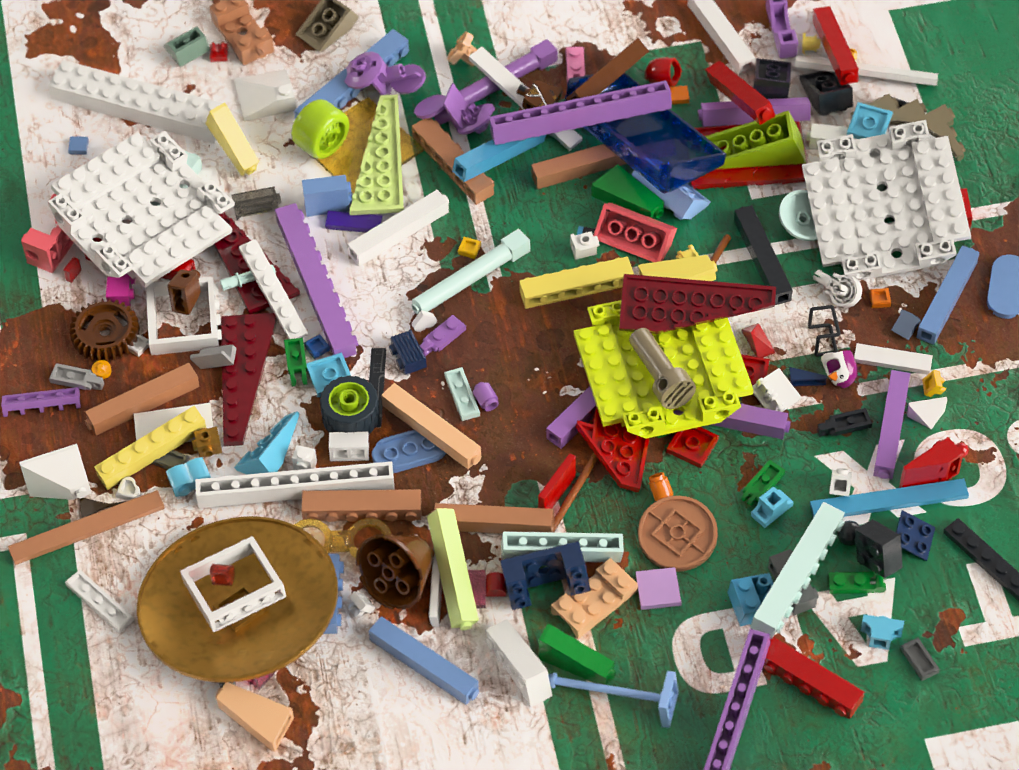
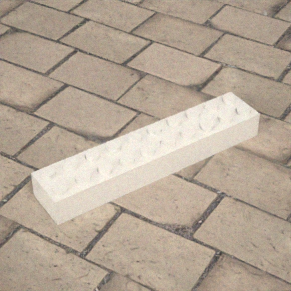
[48,60,223,144]

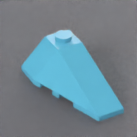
[234,411,300,475]

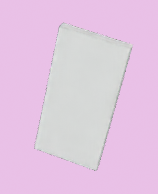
[134,403,213,442]

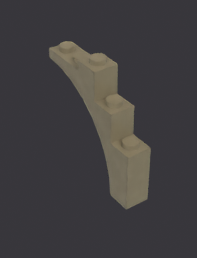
[850,94,966,162]

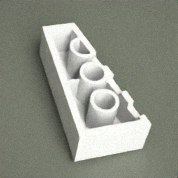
[485,619,552,707]

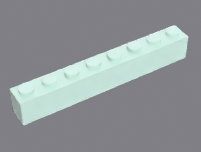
[750,502,845,639]

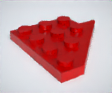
[575,408,650,492]

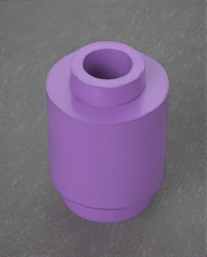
[473,382,499,411]

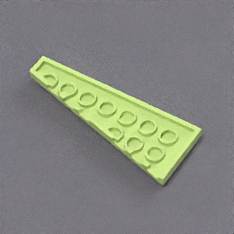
[349,94,404,215]

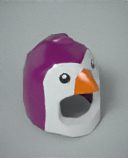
[821,350,858,388]

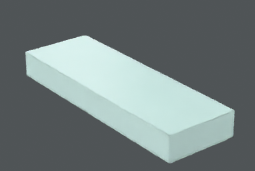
[444,367,480,421]

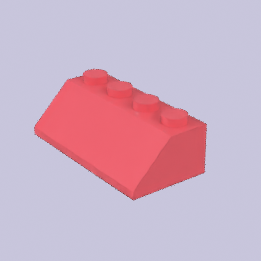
[593,203,677,262]

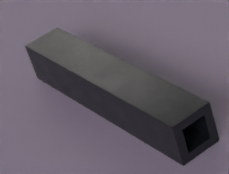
[734,205,793,305]

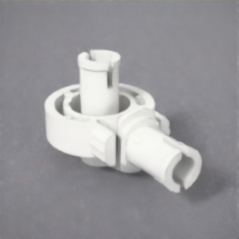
[813,270,862,308]

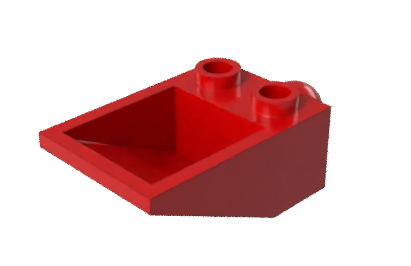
[899,437,969,488]

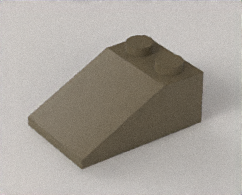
[296,0,359,52]

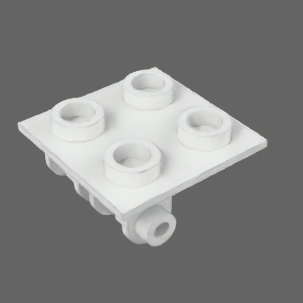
[752,368,802,412]

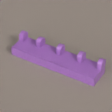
[1,387,81,417]

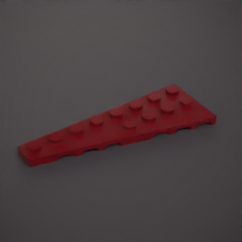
[214,212,300,314]
[221,313,278,447]

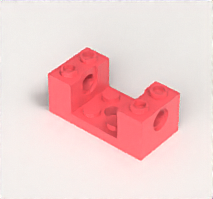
[21,194,74,273]

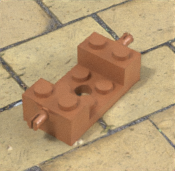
[209,0,275,66]

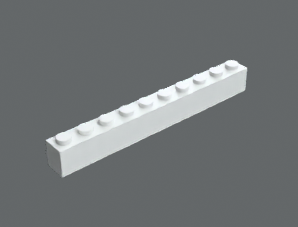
[195,461,395,508]

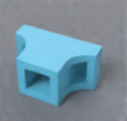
[751,486,793,528]
[861,614,904,650]

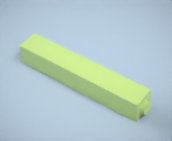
[427,508,479,630]

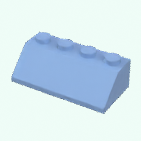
[632,159,710,220]

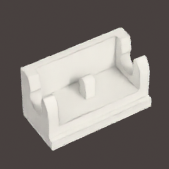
[329,431,369,461]

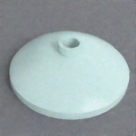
[779,190,817,241]

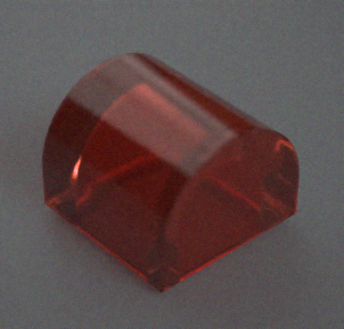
[209,564,235,586]

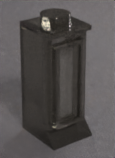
[231,186,282,221]

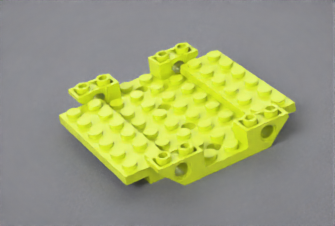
[574,300,754,438]

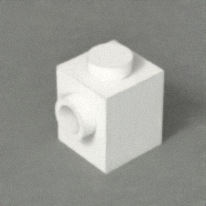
[829,468,852,496]

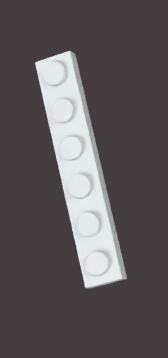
[239,239,308,339]

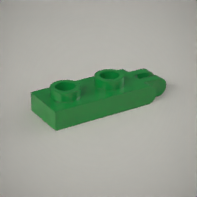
[741,460,785,506]

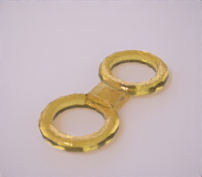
[294,518,392,559]

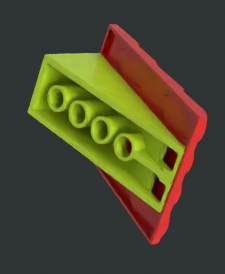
[684,110,807,189]

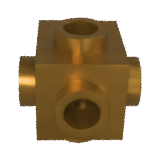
[192,426,222,457]

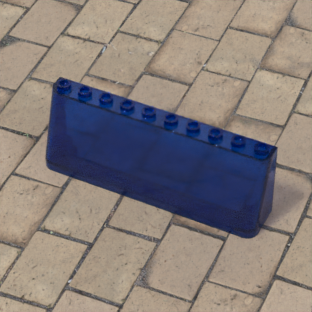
[565,73,726,193]

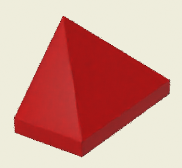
[741,323,775,358]

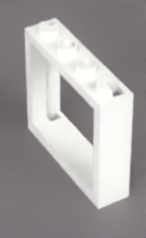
[146,277,222,355]
[180,536,287,633]

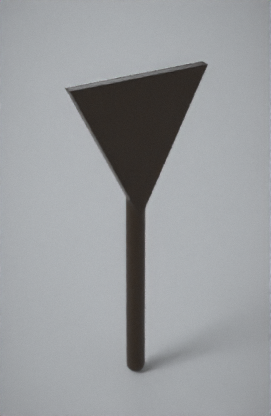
[80,498,127,518]

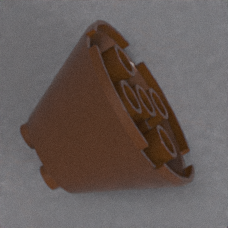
[356,533,435,610]

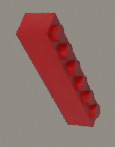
[763,637,864,719]

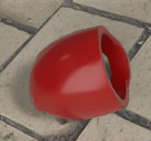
[644,57,682,87]

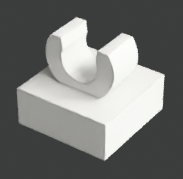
[348,591,376,617]

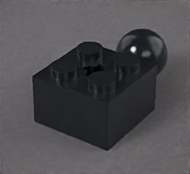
[837,519,903,578]

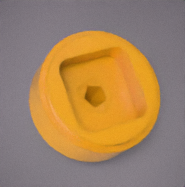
[92,360,112,379]

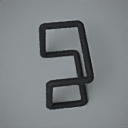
[808,305,841,357]

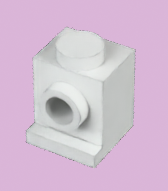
[570,231,599,260]
[292,445,317,470]

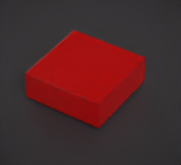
[63,257,82,283]

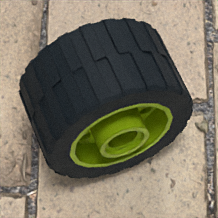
[320,375,380,434]

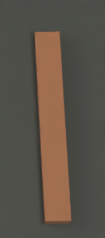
[8,490,165,565]

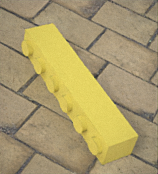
[519,257,634,309]
[94,406,206,490]

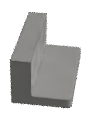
[190,344,237,369]

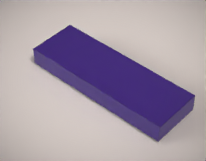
[325,210,383,233]

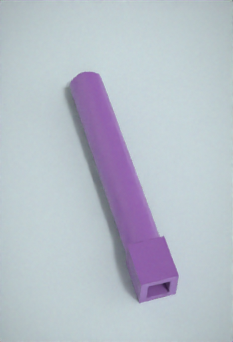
[459,39,558,106]

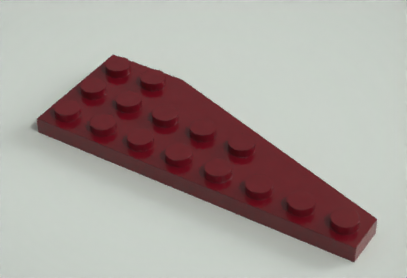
[619,274,776,334]

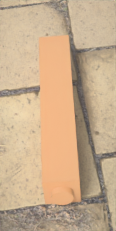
[381,383,481,469]

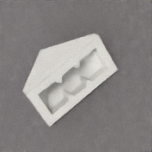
[907,397,947,429]

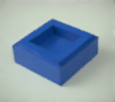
[304,334,330,359]

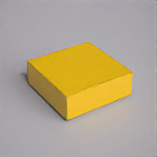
[458,237,481,259]

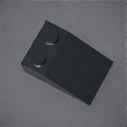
[753,58,791,99]
[799,71,853,115]

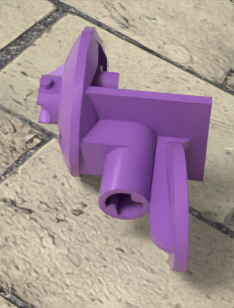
[344,52,426,95]
[414,83,495,135]

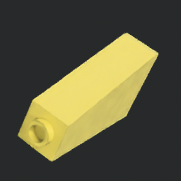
[205,102,259,176]
[638,255,717,281]

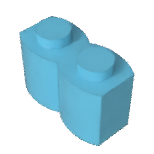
[166,457,211,497]

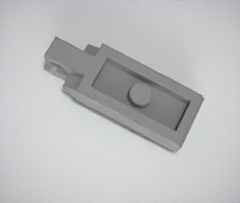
[49,363,104,390]

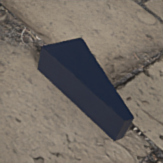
[789,367,827,386]

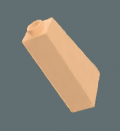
[216,682,294,752]

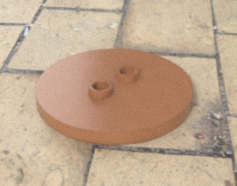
[638,496,718,572]

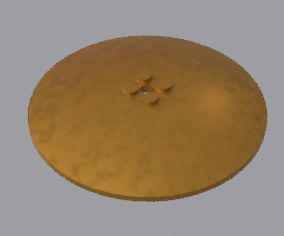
[137,516,338,682]

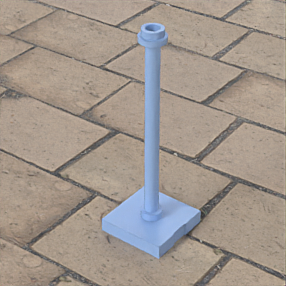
[548,671,679,728]

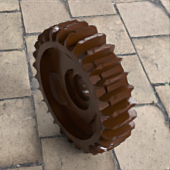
[69,298,140,362]

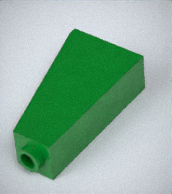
[591,164,664,219]
[539,624,616,685]

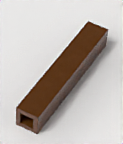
[566,38,649,101]

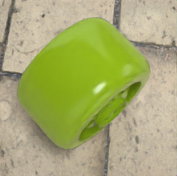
[291,99,349,159]

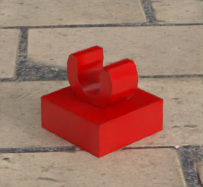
[210,42,228,62]

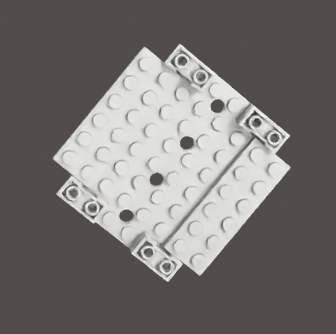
[802,120,971,280]
[48,131,235,287]

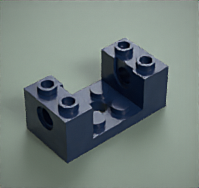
[500,541,590,610]

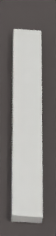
[469,47,583,151]
[795,55,938,86]

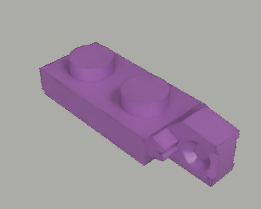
[420,315,466,356]

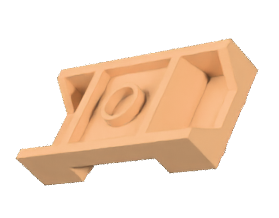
[551,558,638,639]

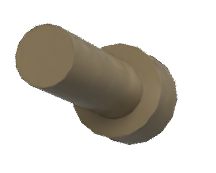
[629,328,696,409]

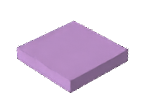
[635,567,681,610]

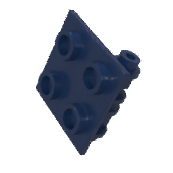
[896,510,936,561]

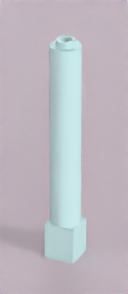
[411,229,530,314]

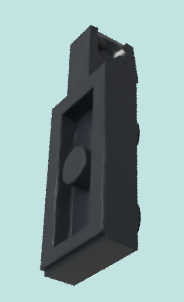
[817,408,872,437]

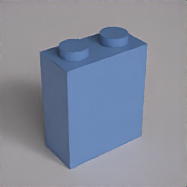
[302,175,352,217]

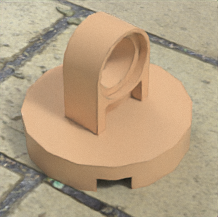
[447,32,477,66]

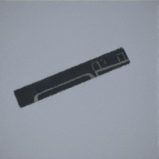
[369,348,386,428]

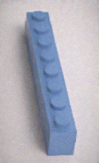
[294,29,409,119]

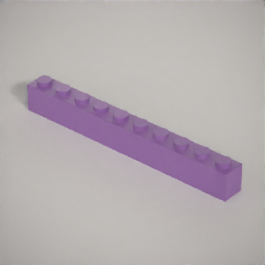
[489,81,672,145]
[275,203,358,358]

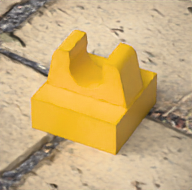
[922,370,946,397]

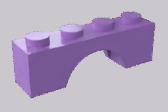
[766,0,798,59]

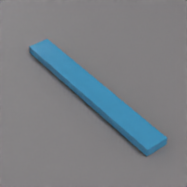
[810,479,969,518]

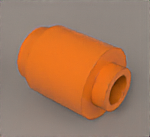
[649,472,673,501]

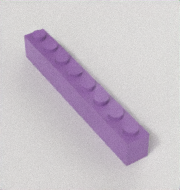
[704,629,770,770]

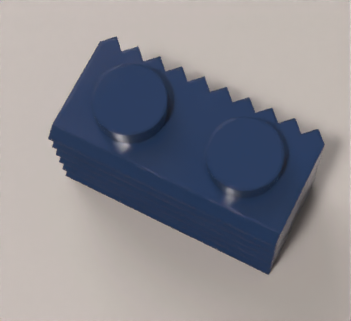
[389,330,427,375]

